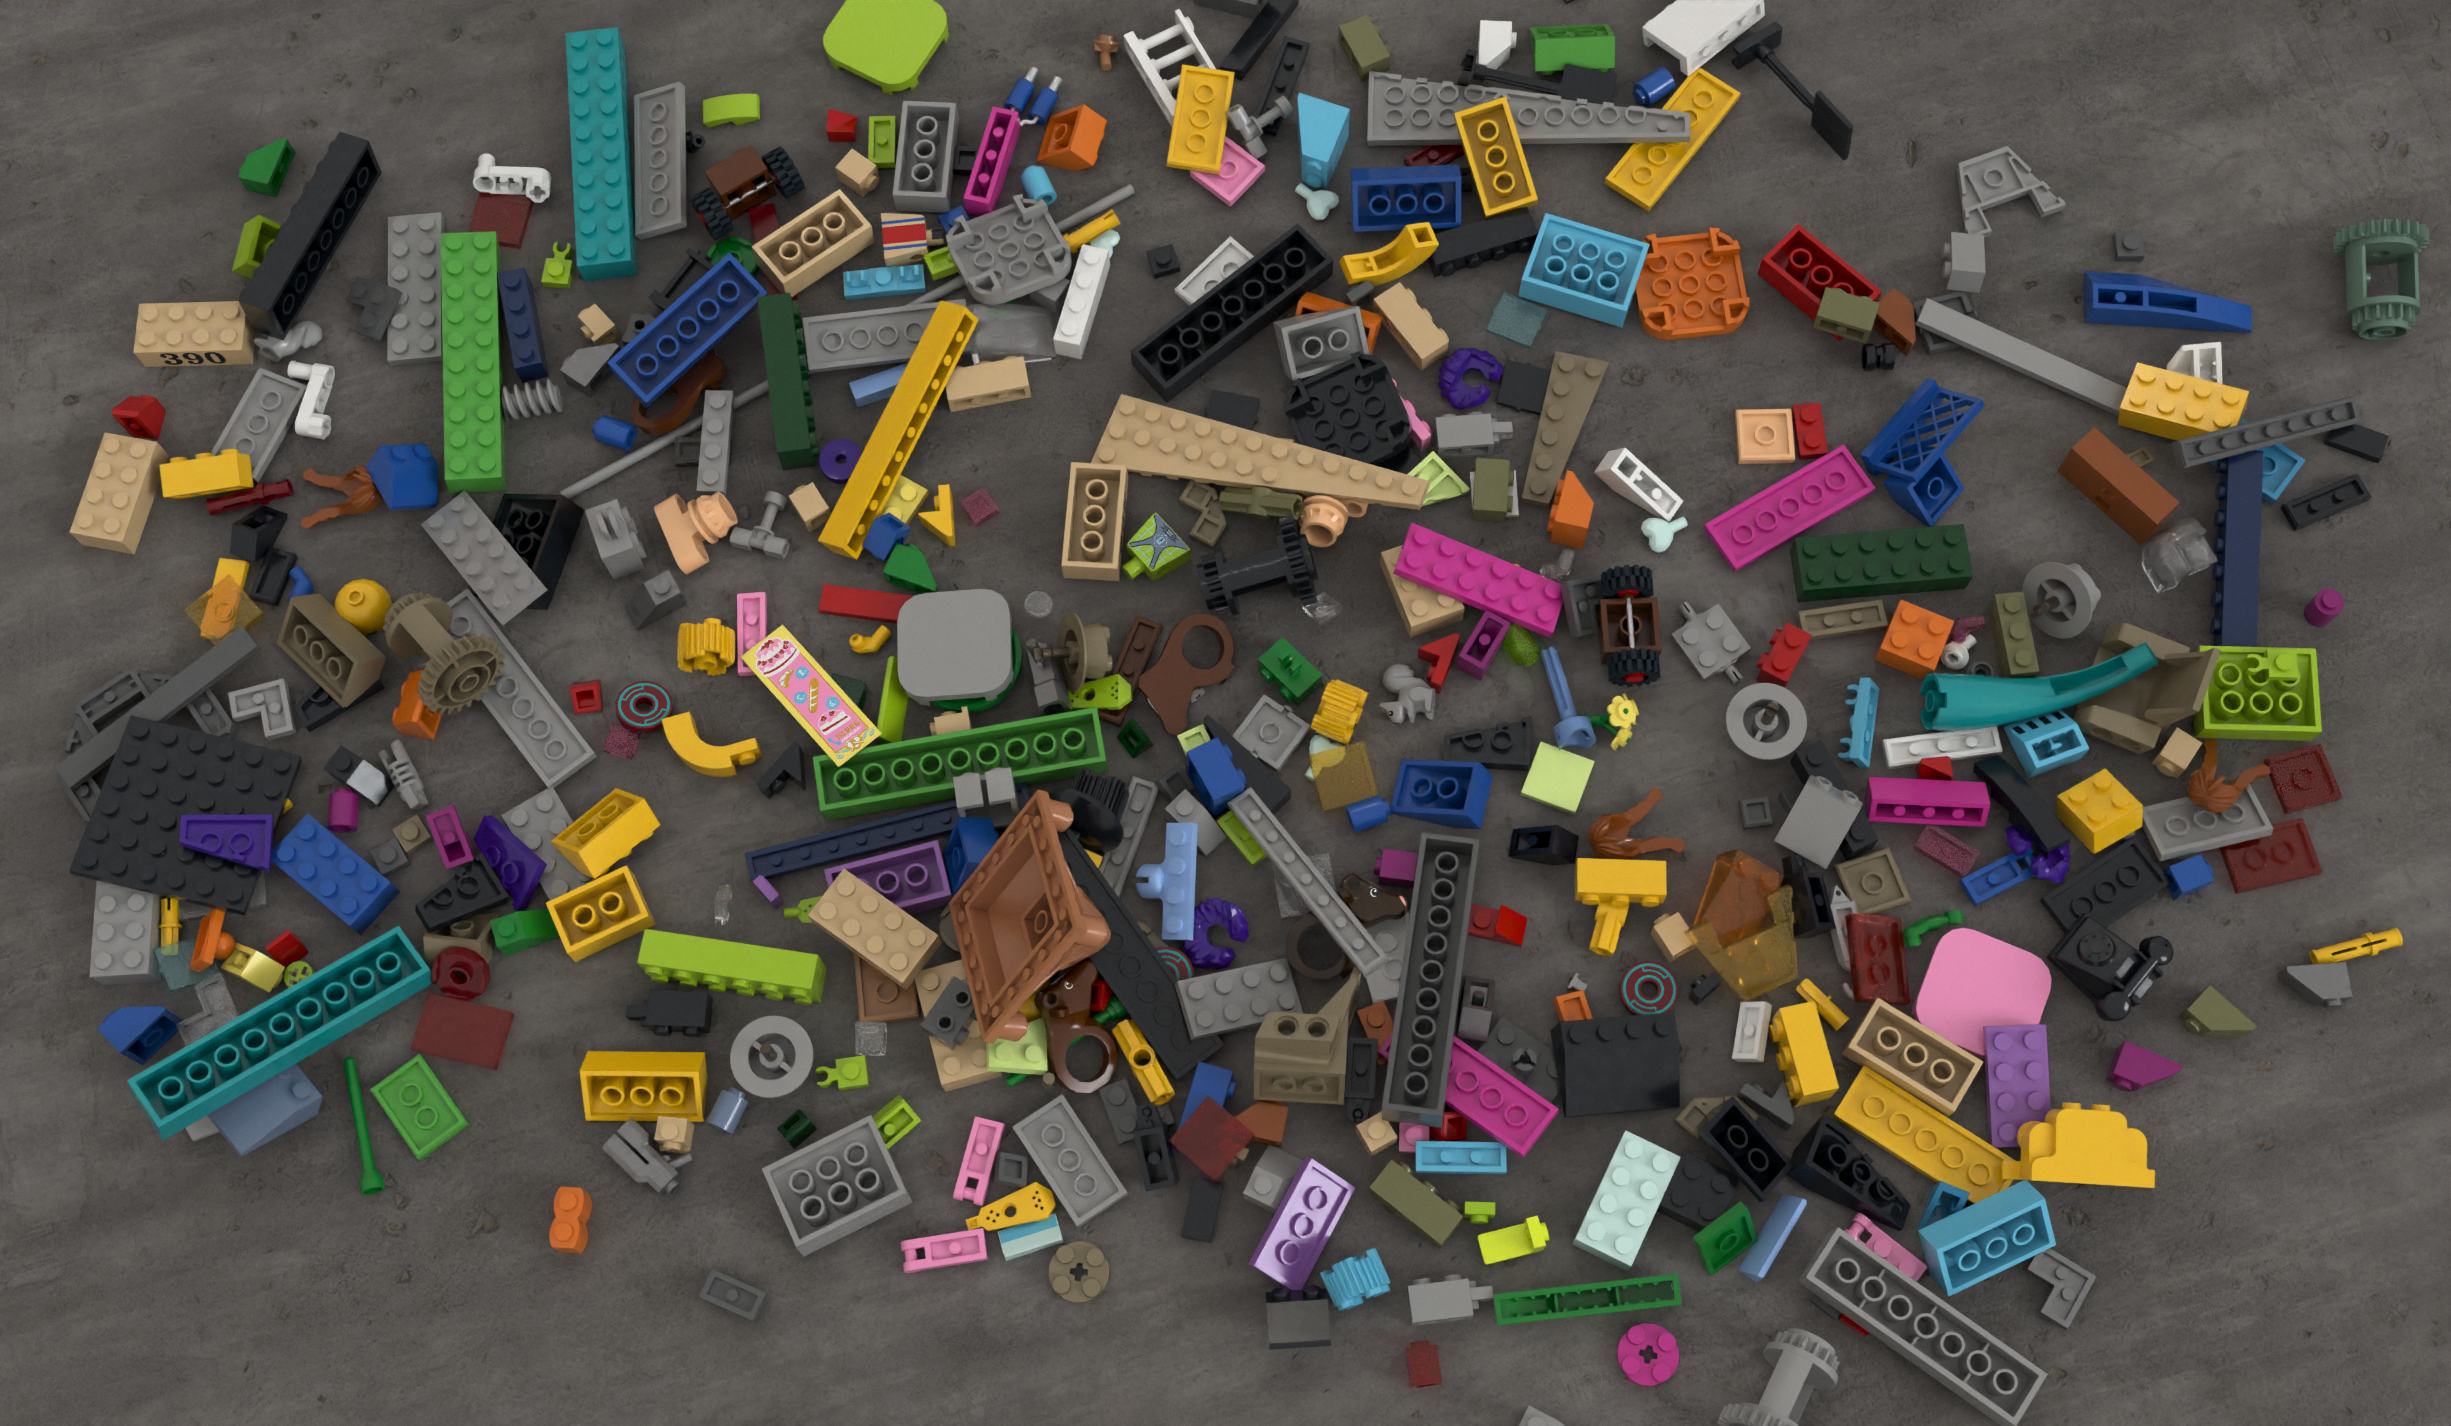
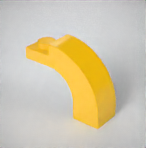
[1339,222,1439,286]
[662,712,763,777]

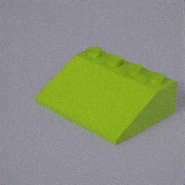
[2193,646,2322,741]

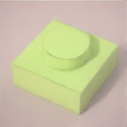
[1177,724,1211,756]

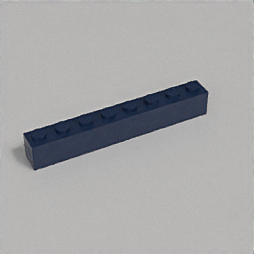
[2210,450,2263,647]

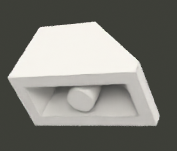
[1478,20,1517,70]

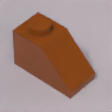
[1873,288,1916,356]
[1223,1100,1289,1148]

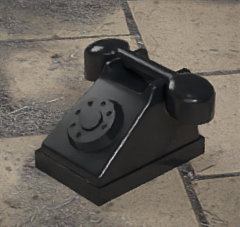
[2046,913,2174,1022]

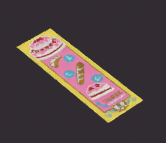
[741,625,882,767]

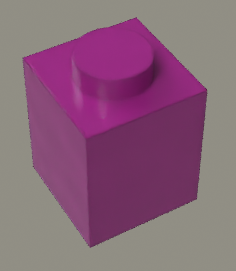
[1374,849,1418,889]

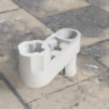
[473,153,551,203]
[287,361,335,440]

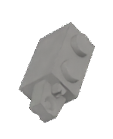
[1434,412,1513,459]
[1407,1275,1494,1326]

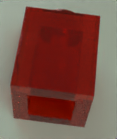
[1405,1340,1442,1389]

